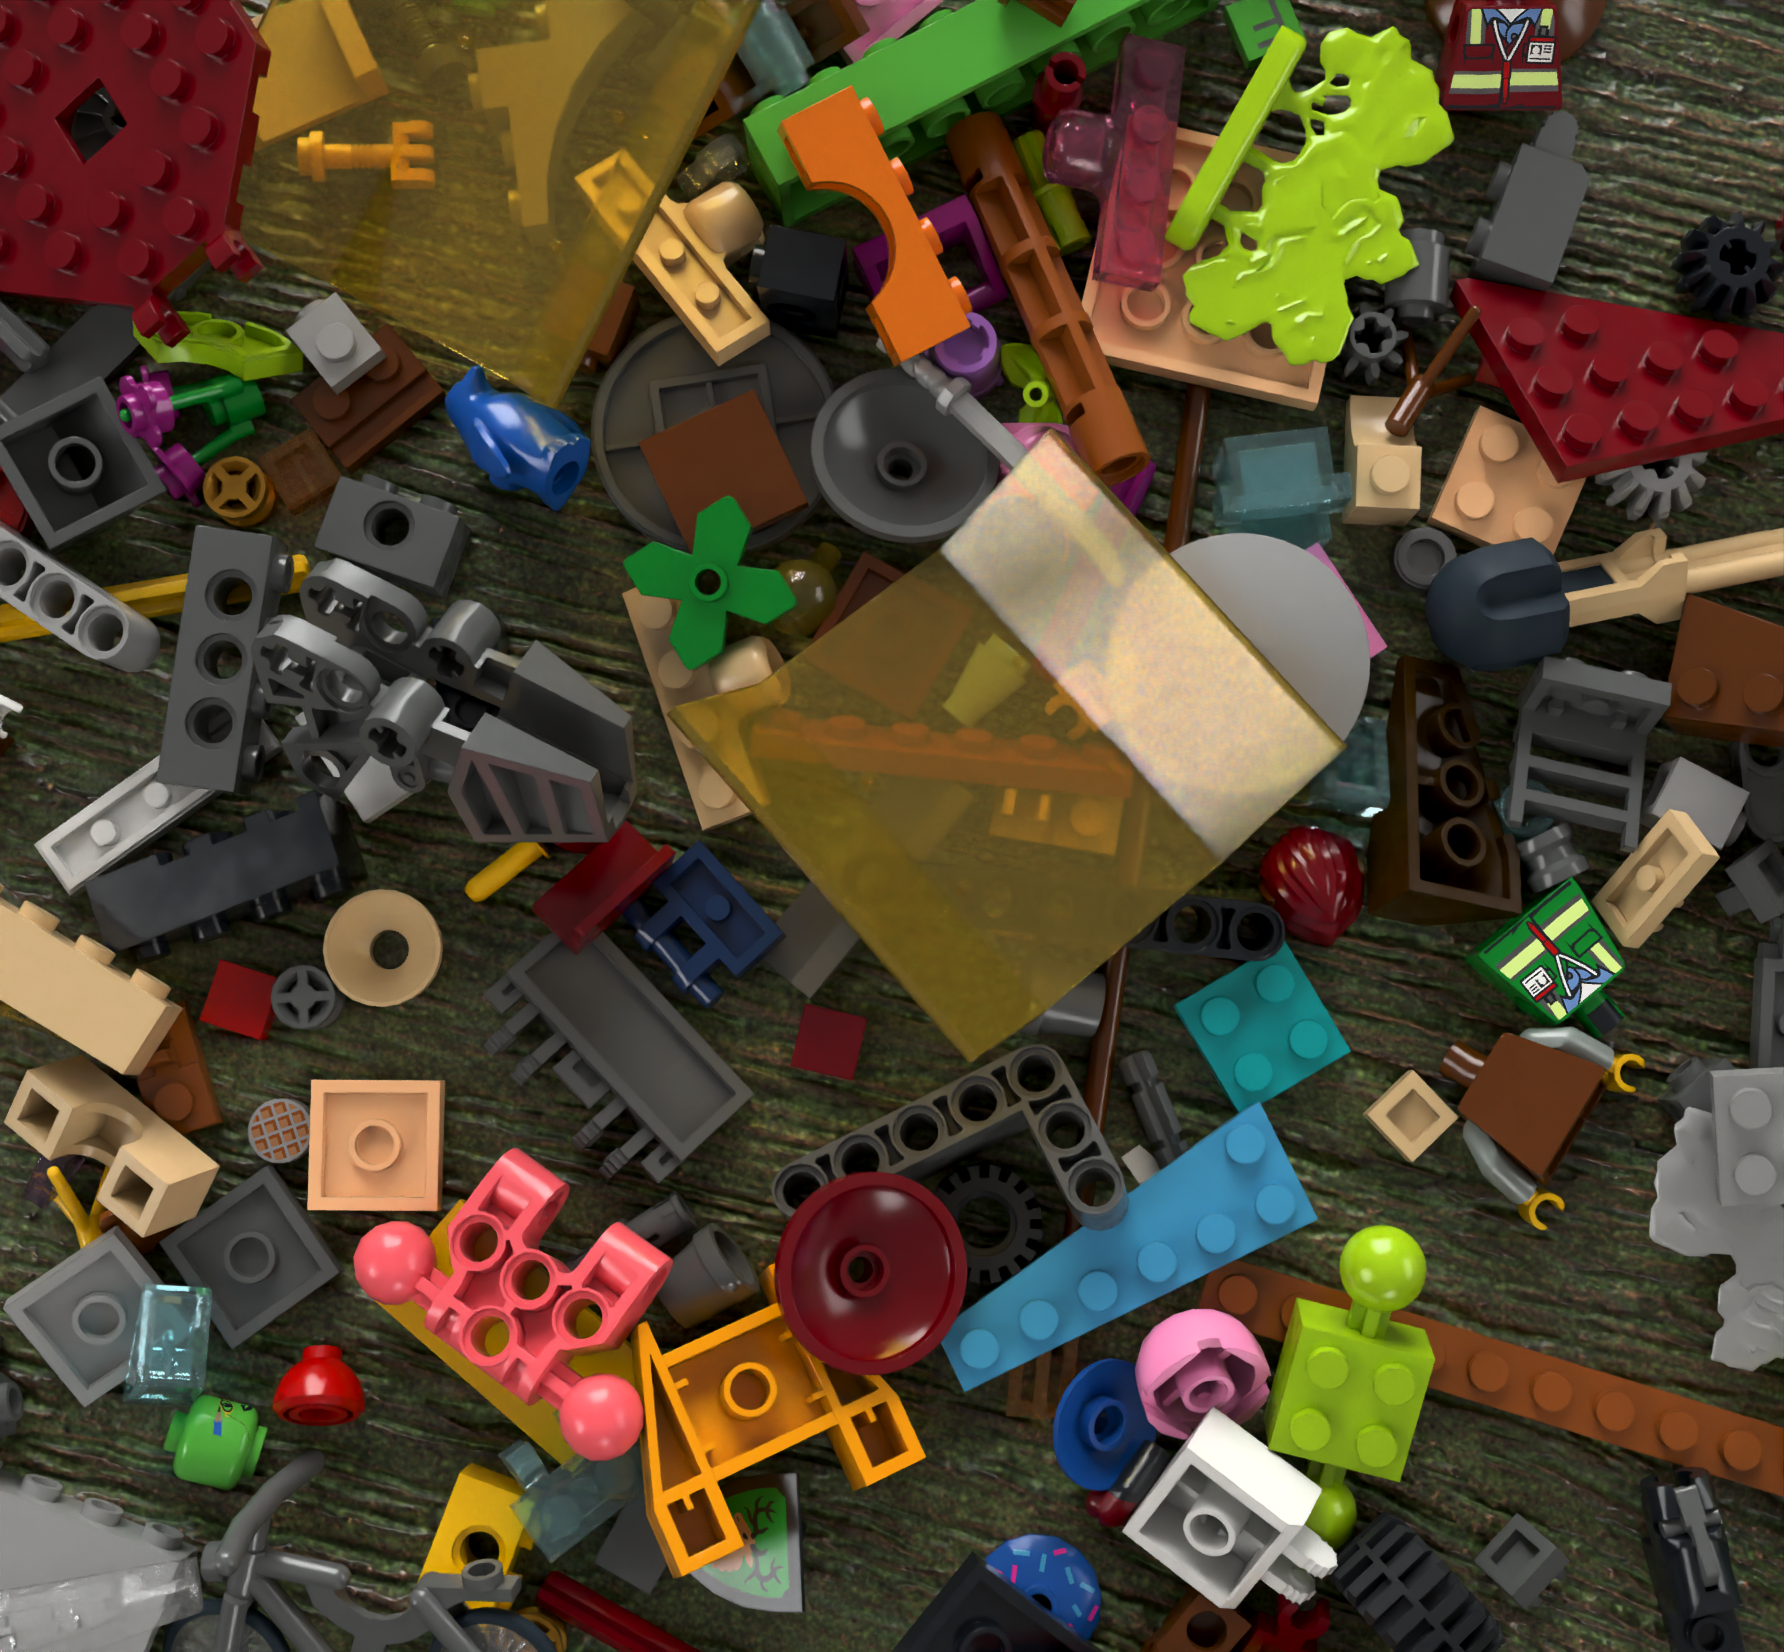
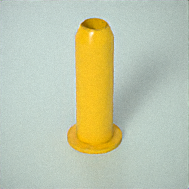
[464,842,551,902]

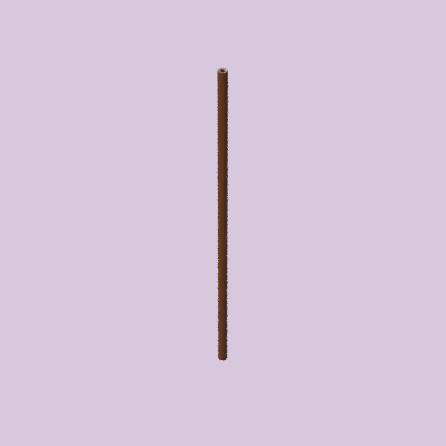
[1062,383,1212,1240]

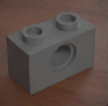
[314,474,471,600]

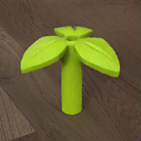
[1000,343,1063,424]

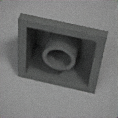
[0,376,167,556]

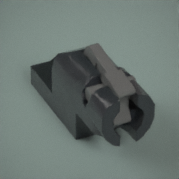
[1640,1467,1745,1652]

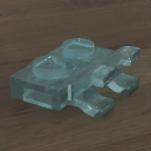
[498,1410,644,1563]

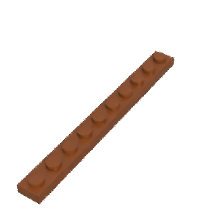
[1195,1259,1784,1497]

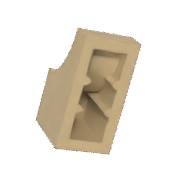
[1342,395,1422,526]

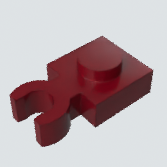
[1230,1594,1330,1652]

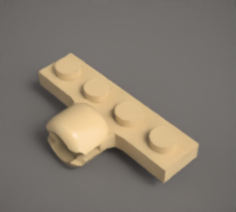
[576,149,771,366]
[622,587,791,830]

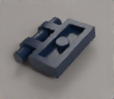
[622,840,787,1009]

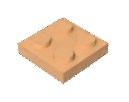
[1427,405,1587,555]
[307,1080,445,1211]

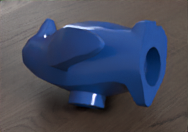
[445,365,590,511]

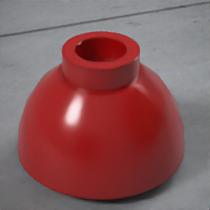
[272,1345,366,1426]

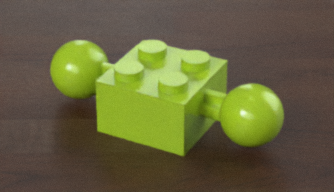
[1263,1225,1435,1551]

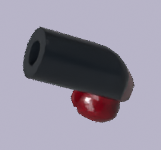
[1085,1440,1171,1527]

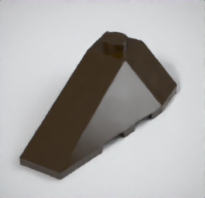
[1367,655,1522,926]

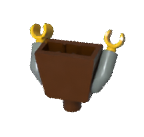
[1439,1026,1645,1230]

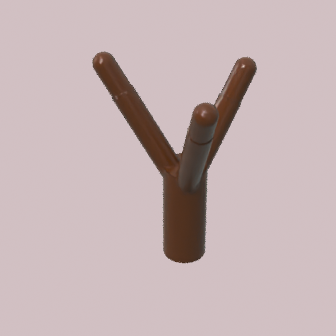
[1385,305,1482,437]

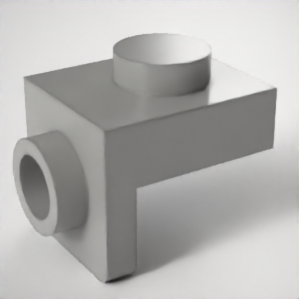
[285,292,387,395]

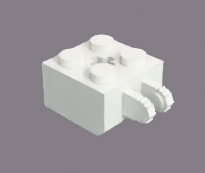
[1122,1406,1338,1609]

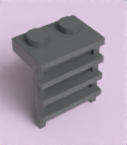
[1505,656,1672,853]

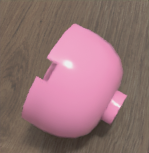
[1135,1309,1271,1440]

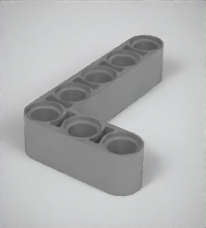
[0,520,160,672]

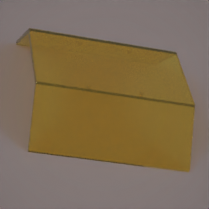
[237,0,761,410]
[667,428,1347,1064]

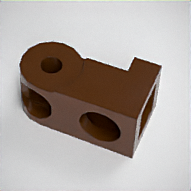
[1139,1584,1252,1652]

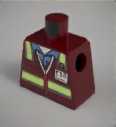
[1434,0,1562,110]

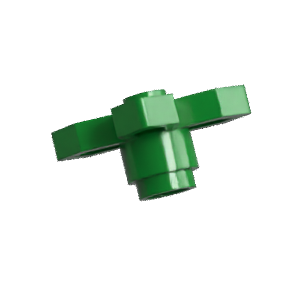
[623,495,798,670]

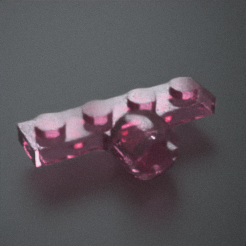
[1042,33,1186,292]

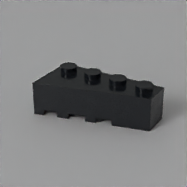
[84,790,368,965]

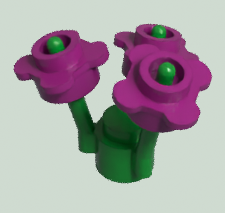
[116,365,266,509]

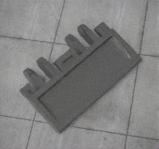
[483,931,754,1185]

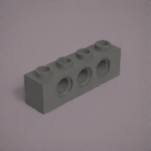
[156,525,294,796]

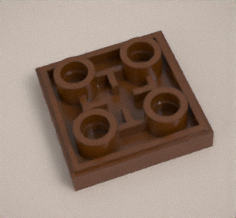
[638,389,809,555]

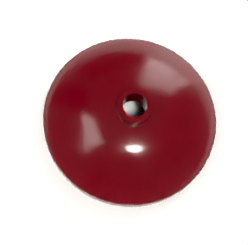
[774,1171,967,1375]

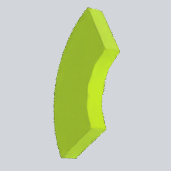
[133,311,303,381]

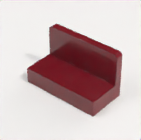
[532,820,676,956]

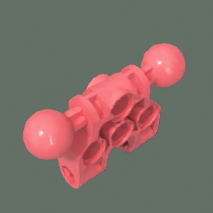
[353,1148,673,1461]

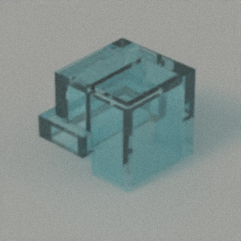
[1212,426,1353,550]

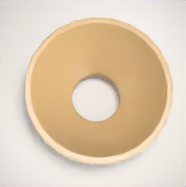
[323,889,443,1007]

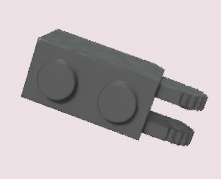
[1465,109,1590,292]

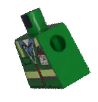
[1464,877,1626,1039]

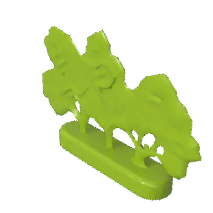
[1164,25,1454,366]

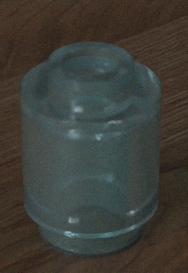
[728,0,816,97]

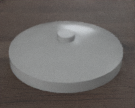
[1107,533,1370,794]

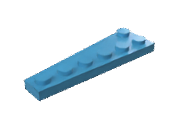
[941,1102,1318,1392]

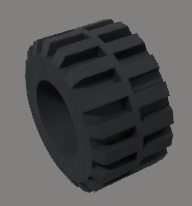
[1329,1511,1506,1652]

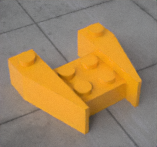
[630,1263,926,1579]

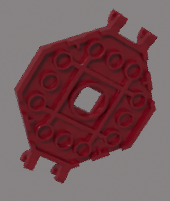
[0,0,271,348]

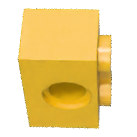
[417,1462,546,1627]

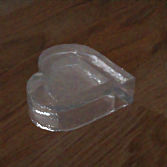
[677,133,749,201]

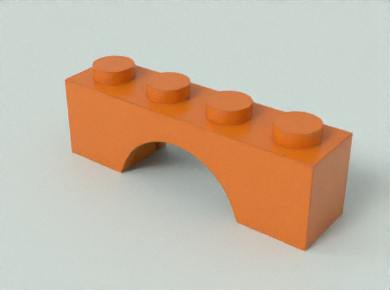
[777,85,973,367]

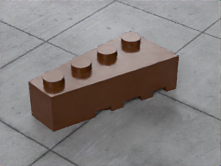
[1662,593,1784,748]

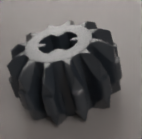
[1670,211,1784,322]

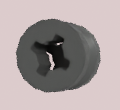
[1516,821,1591,894]
[271,965,347,1030]

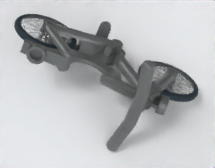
[162,1448,557,1652]

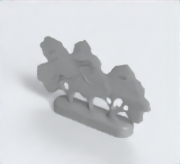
[1649,1107,1784,1372]

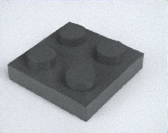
[159,1165,345,1349]

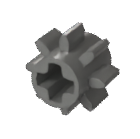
[1336,302,1409,386]

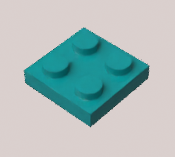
[1172,940,1351,1114]

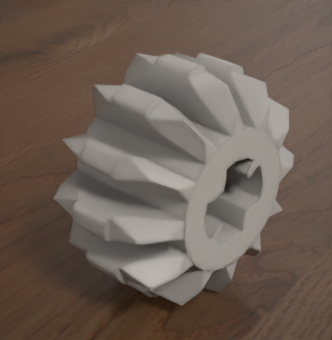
[1594,451,1708,522]

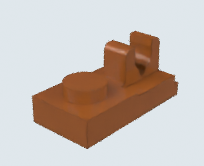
[136,1001,223,1136]

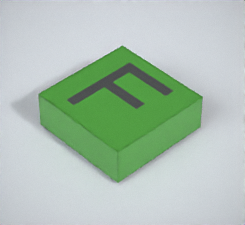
[1223,0,1306,70]

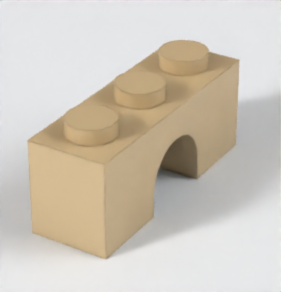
[4,1055,220,1238]

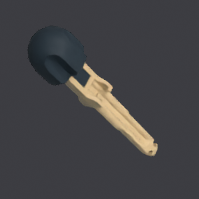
[1424,528,1784,671]

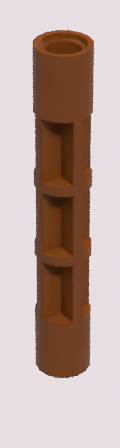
[945,111,1151,487]

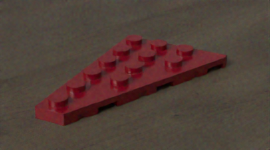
[1449,278,1784,483]

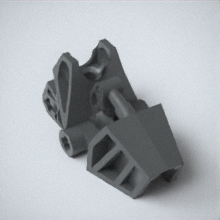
[251,558,638,842]

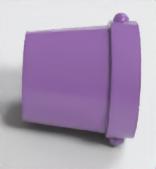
[924,312,1004,400]

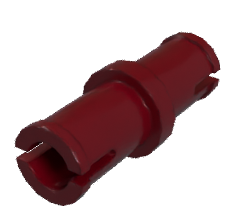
[1030,52,1086,136]

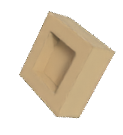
[1362,1070,1459,1162]

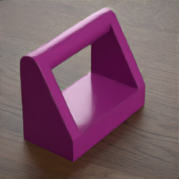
[853,194,1008,313]

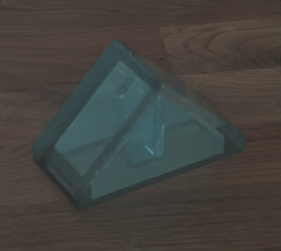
[1307,716,1390,817]
[123,1284,212,1407]

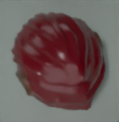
[1258,825,1367,947]

